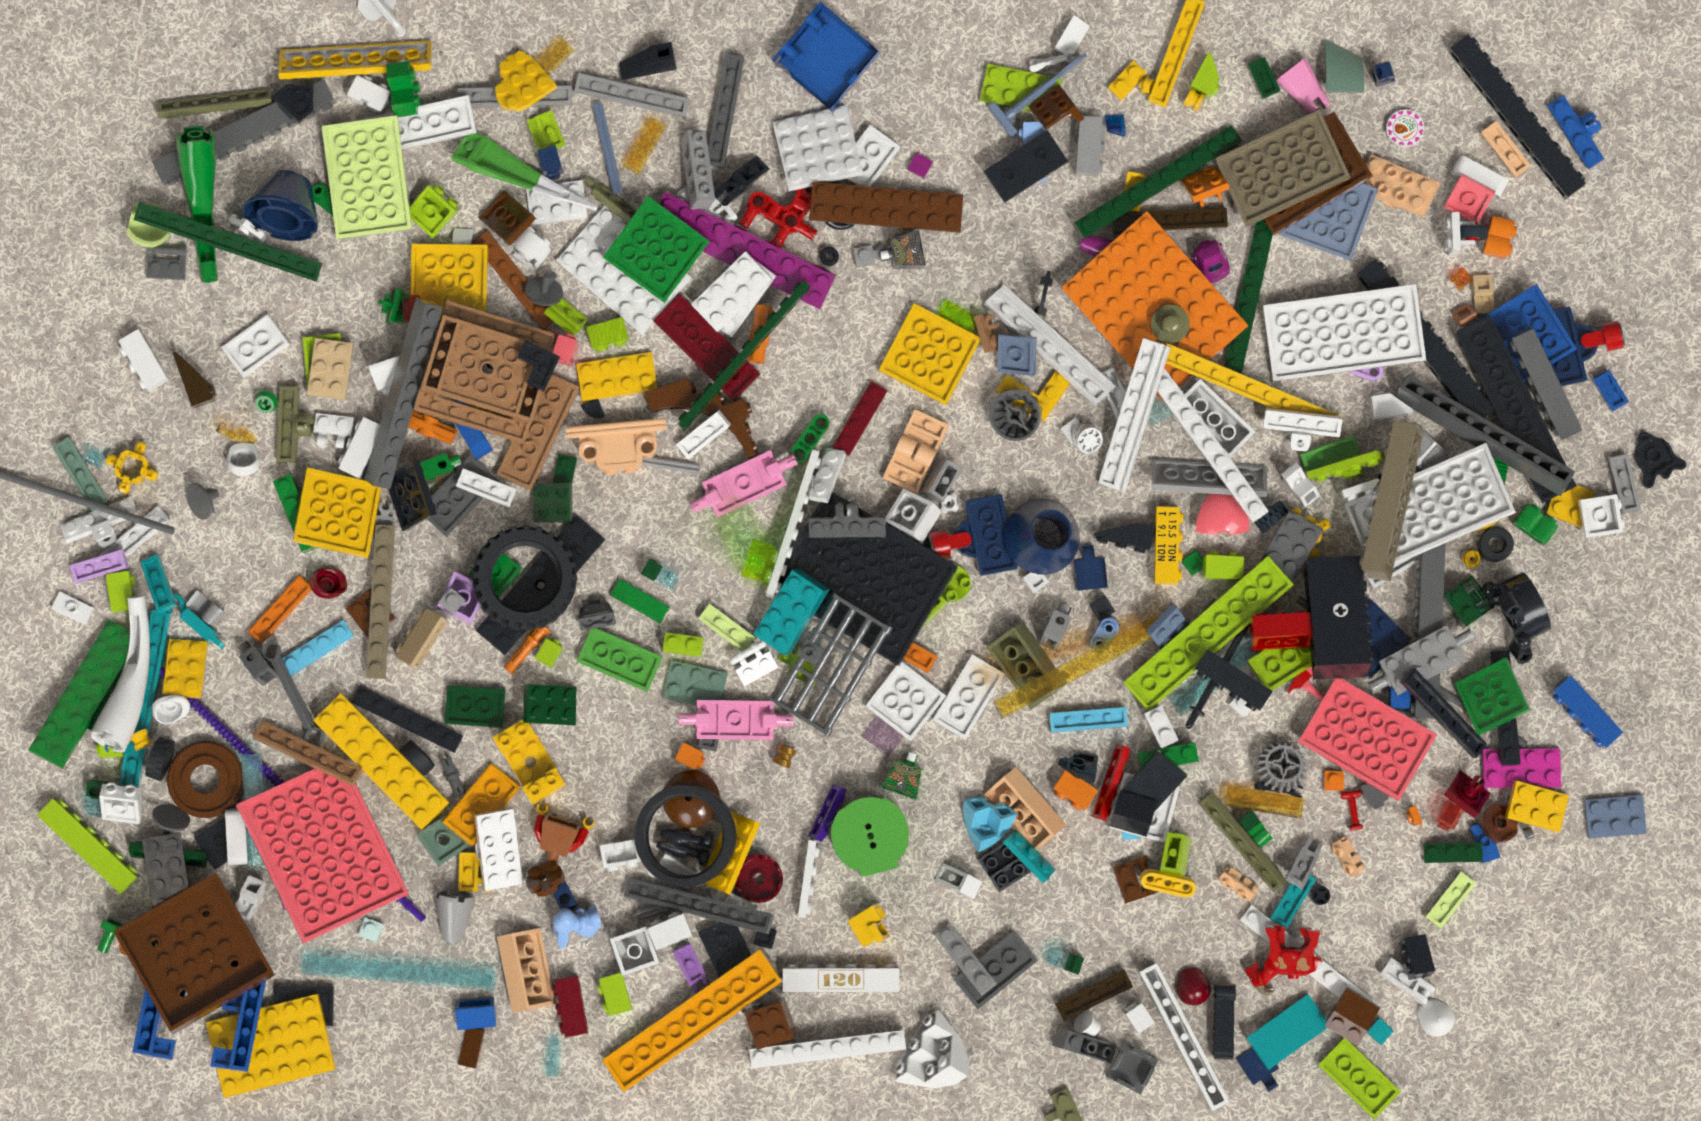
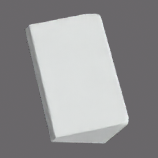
[1055,15,1090,57]

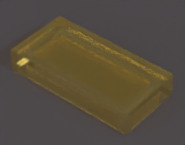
[536,37,575,76]

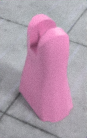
[1276,58,1330,114]

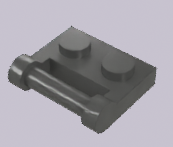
[146,245,187,280]

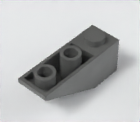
[1052,1027,1117,1064]

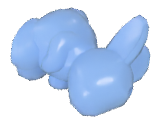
[553,904,601,949]

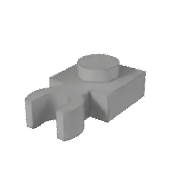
[853,245,886,268]
[373,502,395,535]

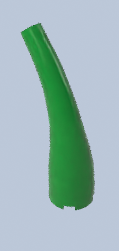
[176,126,218,283]

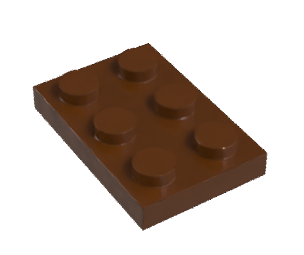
[478,190,537,246]

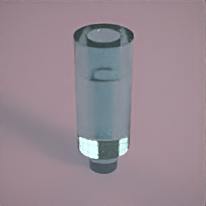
[545,1038,561,1077]

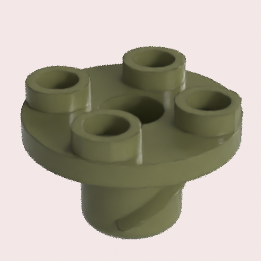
[1151,305,1190,343]

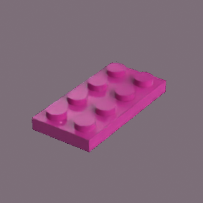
[1482,748,1561,788]

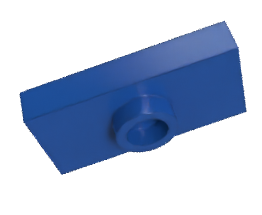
[1592,369,1629,412]
[1470,824,1501,864]

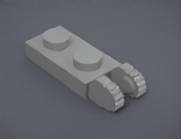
[1285,836,1323,889]

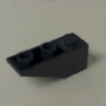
[619,42,677,80]
[1093,523,1155,554]

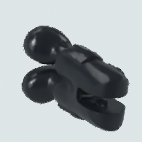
[656,828,714,867]

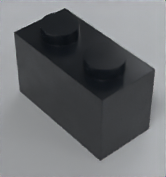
[1398,934,1436,980]

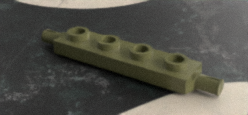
[584,176,636,225]

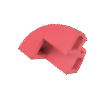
[1195,494,1250,535]

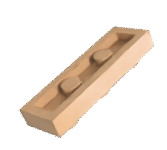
[1480,121,1531,178]

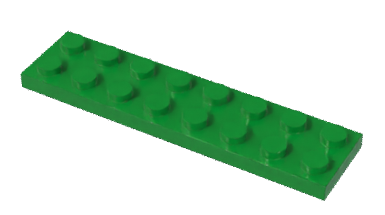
[28,620,130,769]

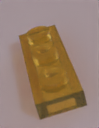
[622,117,667,175]

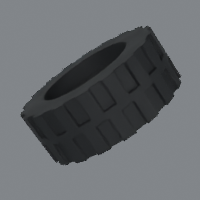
[145,736,175,781]

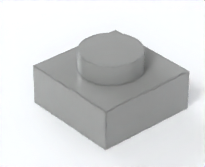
[438,588,466,616]

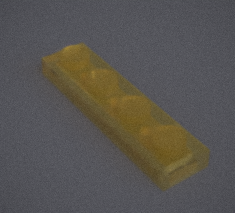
[1225,785,1304,819]

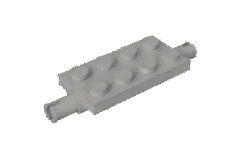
[1367,625,1475,696]

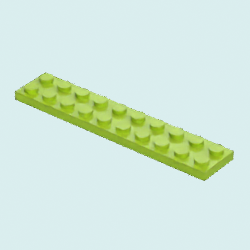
[1123,556,1294,712]

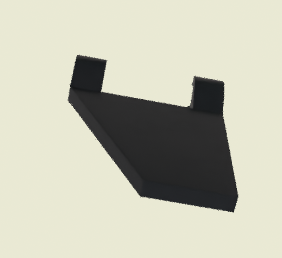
[1034,271,1053,317]

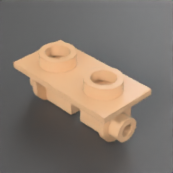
[1330,836,1365,878]
[1218,866,1259,902]

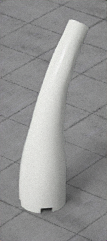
[90,595,150,752]

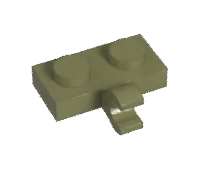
[1044,1088,1083,1121]

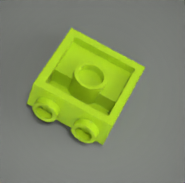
[410,184,460,239]

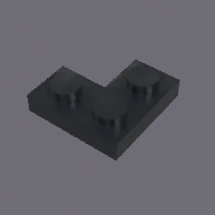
[517,340,560,392]

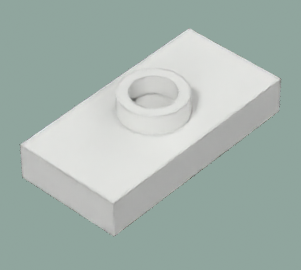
[51,591,95,625]

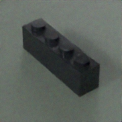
[1195,649,1273,712]

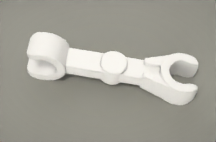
[1028,49,1076,72]

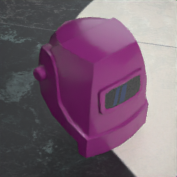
[1191,240,1230,283]

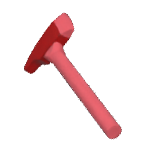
[1287,666,1325,702]

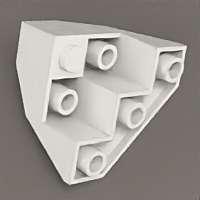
[895,1010,969,1088]

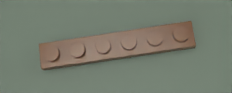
[253,720,363,787]

